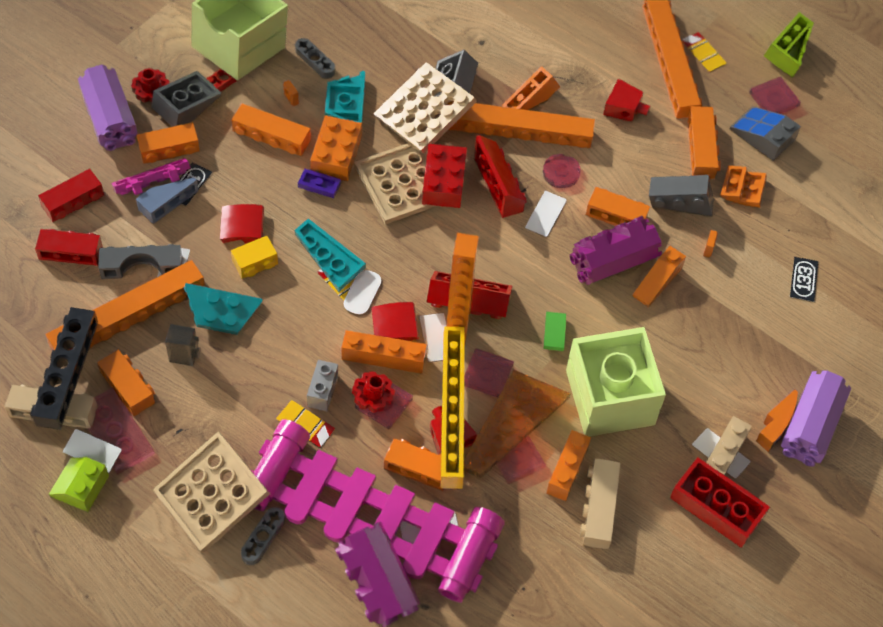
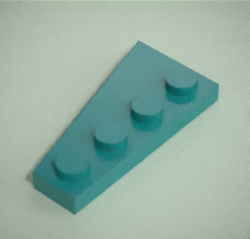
[295,218,366,292]

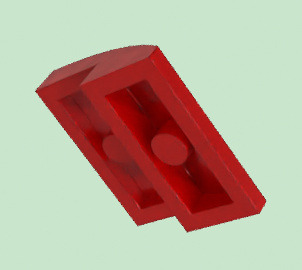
[220,204,264,244]
[371,302,419,341]

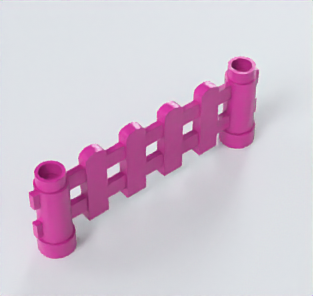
[251,419,505,603]

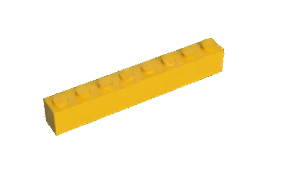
[441,327,465,489]

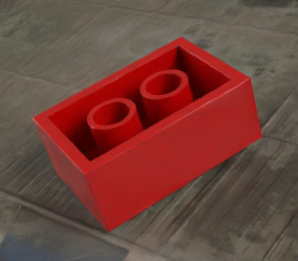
[422,144,467,208]

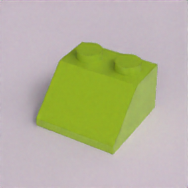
[49,457,109,512]

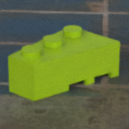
[764,12,814,78]

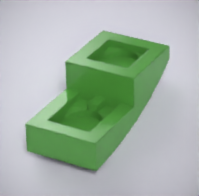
[543,312,566,351]

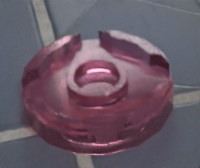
[542,154,581,189]

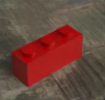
[38,168,104,222]
[35,229,103,266]

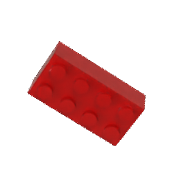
[670,457,770,548]

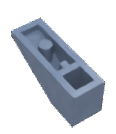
[136,178,199,224]

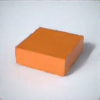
[283,80,299,107]
[703,230,718,258]

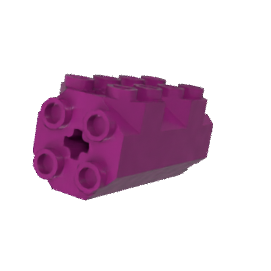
[569,216,662,285]
[335,522,421,627]

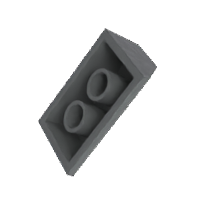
[434,50,478,97]

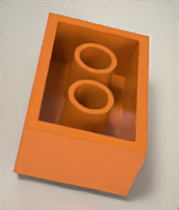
[310,115,362,181]

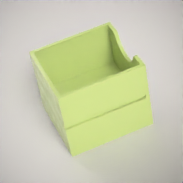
[191,0,288,81]
[566,327,666,437]

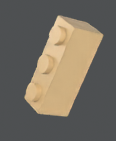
[706,416,752,475]

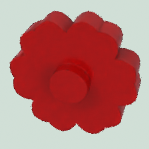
[131,68,170,103]
[352,371,395,413]

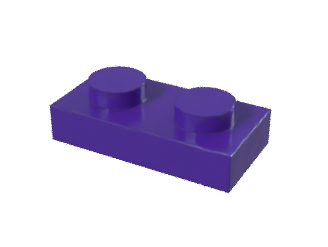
[298,169,341,198]

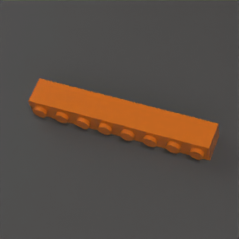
[642,0,702,119]
[446,101,595,148]
[446,233,479,346]
[45,260,205,350]

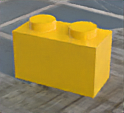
[231,236,278,279]

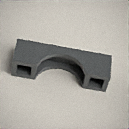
[99,244,183,279]

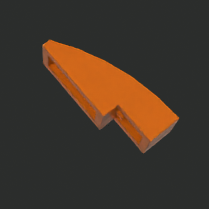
[756,390,798,452]

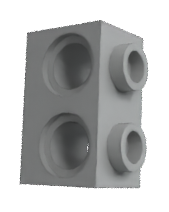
[307,360,339,412]

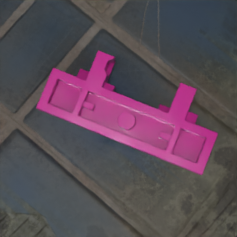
[111,158,190,195]

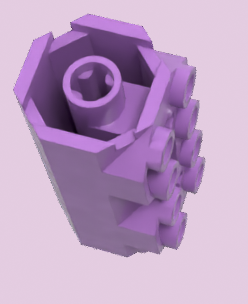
[78,65,138,151]
[781,371,852,467]

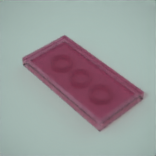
[88,387,155,475]

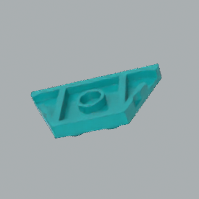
[325,71,365,123]
[184,283,263,335]

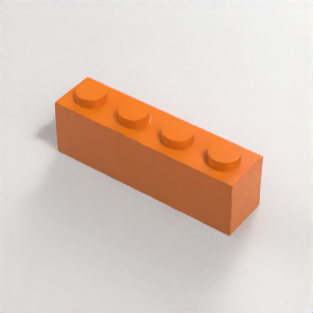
[232,103,311,156]
[688,106,721,179]
[341,330,427,374]

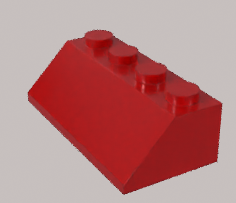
[474,135,527,218]
[426,271,513,319]

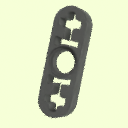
[295,38,335,79]
[241,507,285,565]

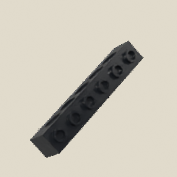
[31,307,98,430]

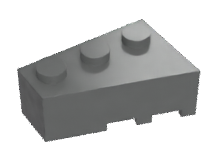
[649,175,714,216]

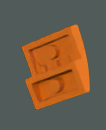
[721,165,767,208]

